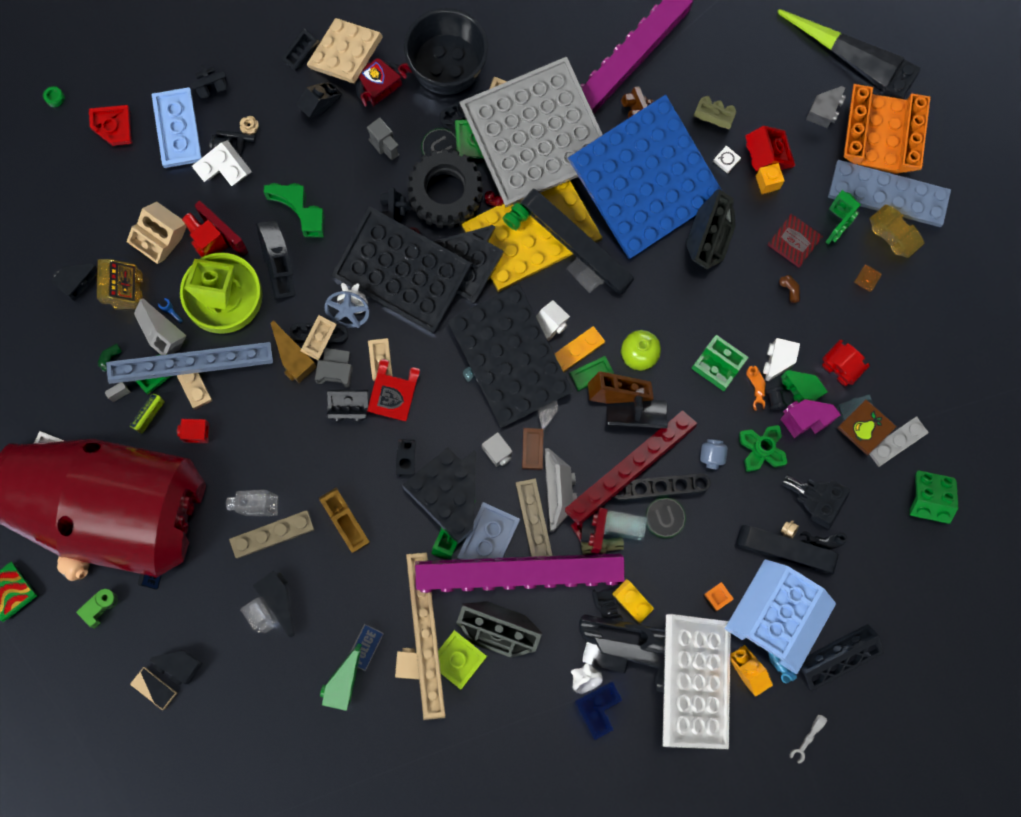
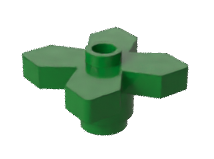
[739,425,787,472]

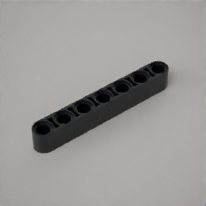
[519,189,634,294]

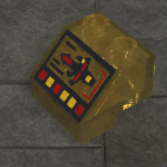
[97,259,143,309]

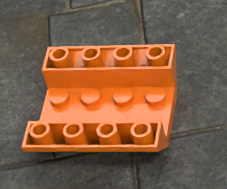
[844,84,930,174]

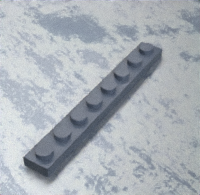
[106,342,273,384]

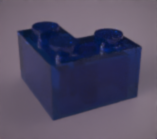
[574,681,622,740]

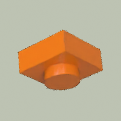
[704,582,733,611]

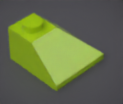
[185,259,234,310]

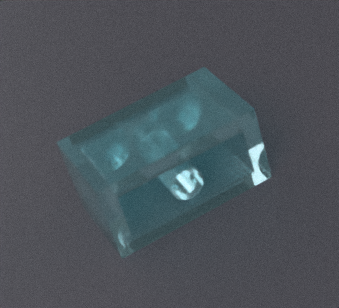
[604,510,647,541]

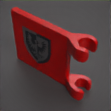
[367,359,420,421]

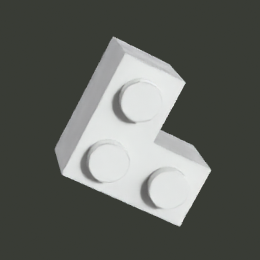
[192,140,252,186]

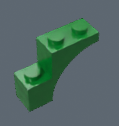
[264,183,325,237]

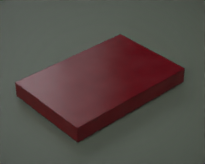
[195,200,248,257]

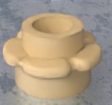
[240,116,259,134]
[781,520,799,539]

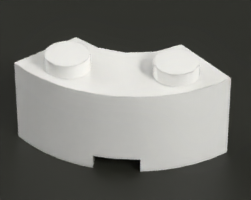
[536,300,570,342]

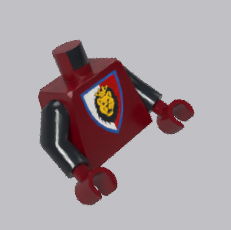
[356,58,412,106]

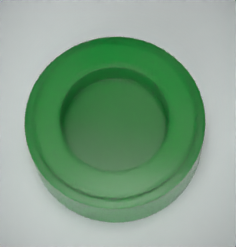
[43,86,64,107]

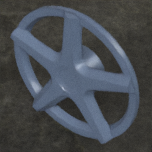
[324,291,369,328]

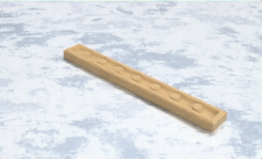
[406,553,445,720]

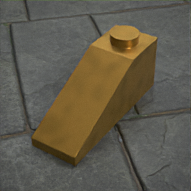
[271,320,316,383]

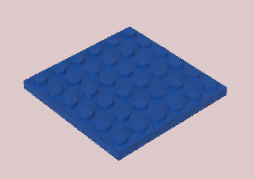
[567,95,721,259]

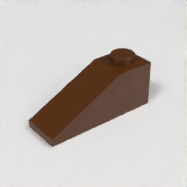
[588,371,654,404]

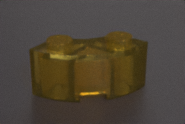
[869,204,925,258]

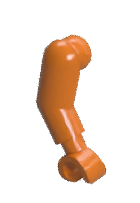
[747,366,766,411]

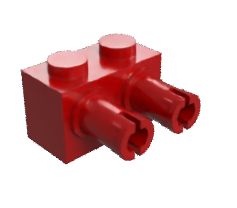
[182,213,228,258]

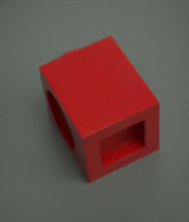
[177,419,209,443]

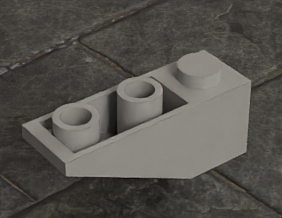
[134,298,186,355]

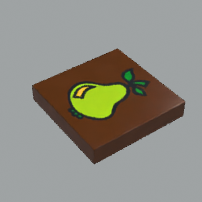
[838,400,897,456]

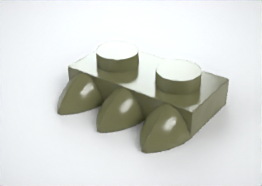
[694,96,736,130]

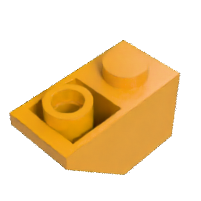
[730,645,773,697]

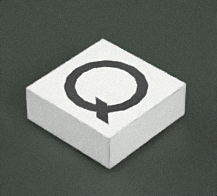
[713,146,741,174]

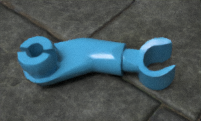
[768,652,797,683]

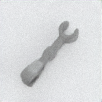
[790,715,827,763]

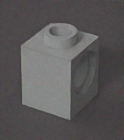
[482,432,513,467]

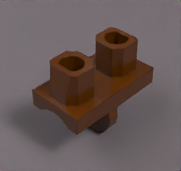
[621,86,654,118]

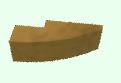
[319,488,369,553]

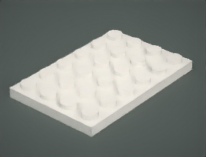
[663,614,731,749]

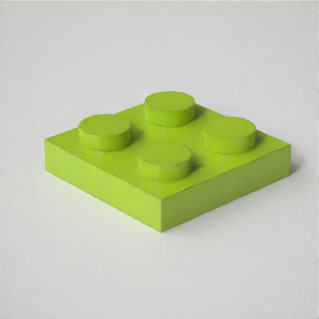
[438,630,487,690]

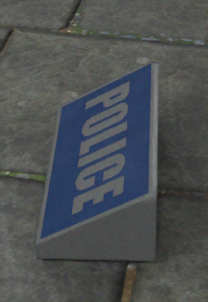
[349,624,384,671]

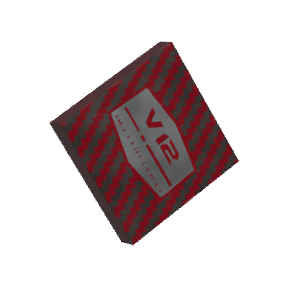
[768,214,823,268]

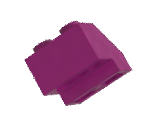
[781,399,841,438]

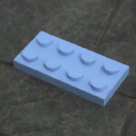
[152,87,202,168]

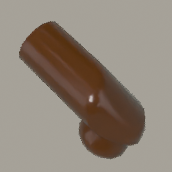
[779,275,800,303]

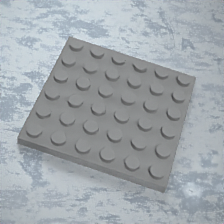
[460,57,603,207]

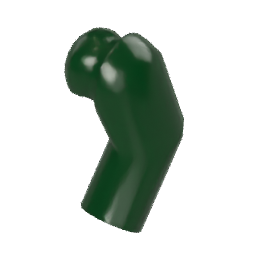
[97,343,122,371]

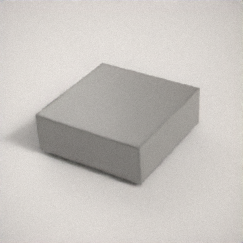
[105,382,130,402]

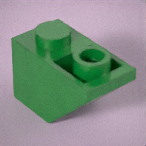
[781,370,828,403]

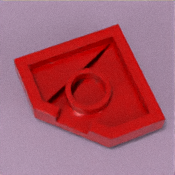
[89,105,132,146]

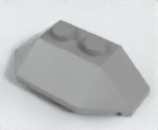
[544,448,577,532]

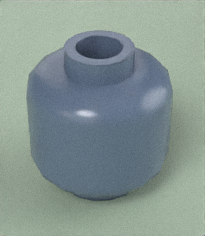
[700,439,728,469]

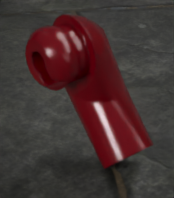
[484,191,504,206]

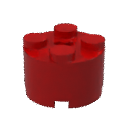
[822,340,870,386]

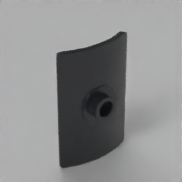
[607,396,668,428]

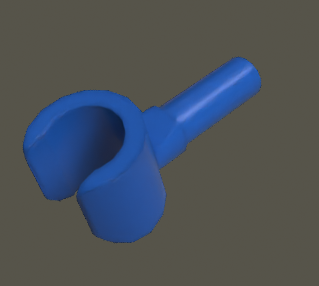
[158,298,183,324]

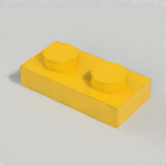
[612,579,654,623]

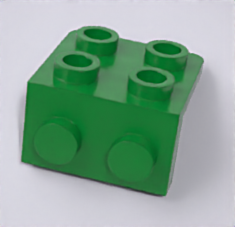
[826,190,861,245]
[910,471,958,524]

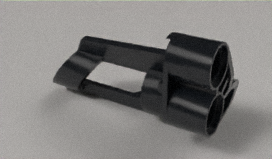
[579,614,666,692]

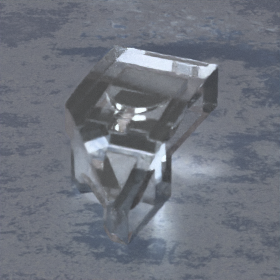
[538,401,558,430]

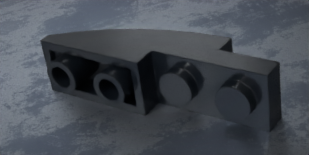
[256,220,295,300]

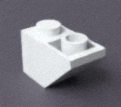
[763,338,800,381]

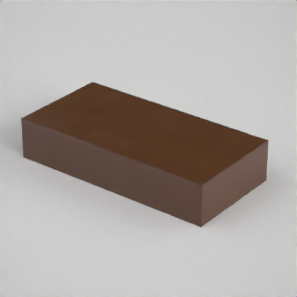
[522,428,544,470]

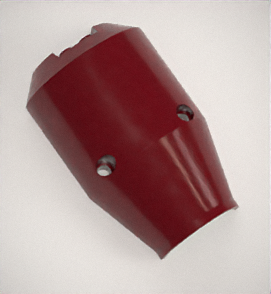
[0,439,206,577]

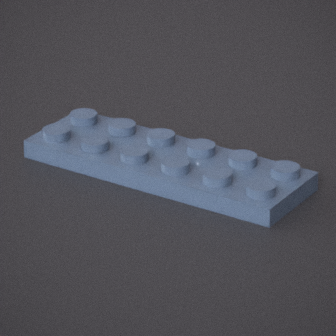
[828,160,951,227]

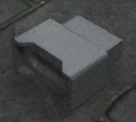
[367,118,399,160]
[315,348,353,388]

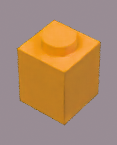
[756,163,784,194]

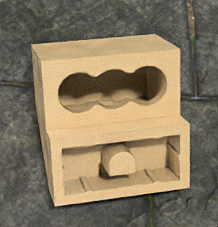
[127,202,186,264]

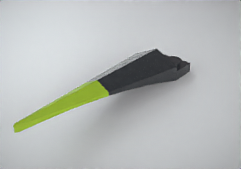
[778,9,921,99]

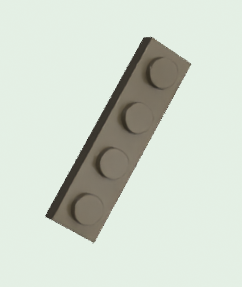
[516,478,553,557]
[229,510,314,559]

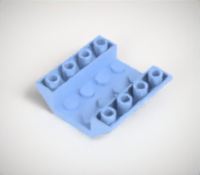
[724,559,836,674]

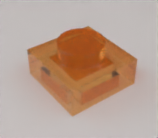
[854,264,882,292]

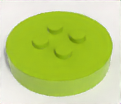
[180,253,263,334]

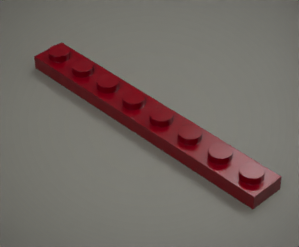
[565,410,697,525]

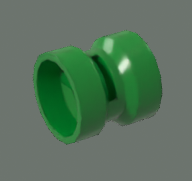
[502,203,530,231]

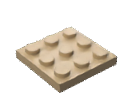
[307,18,383,83]

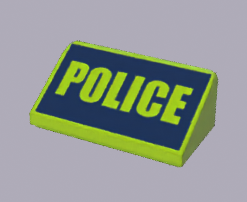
[130,394,165,434]

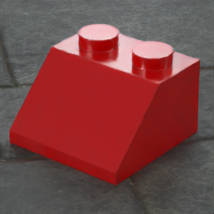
[745,126,795,171]

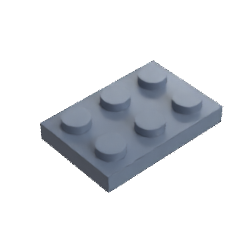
[457,502,520,559]

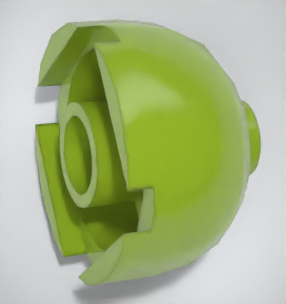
[621,330,661,371]

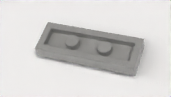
[869,416,929,467]

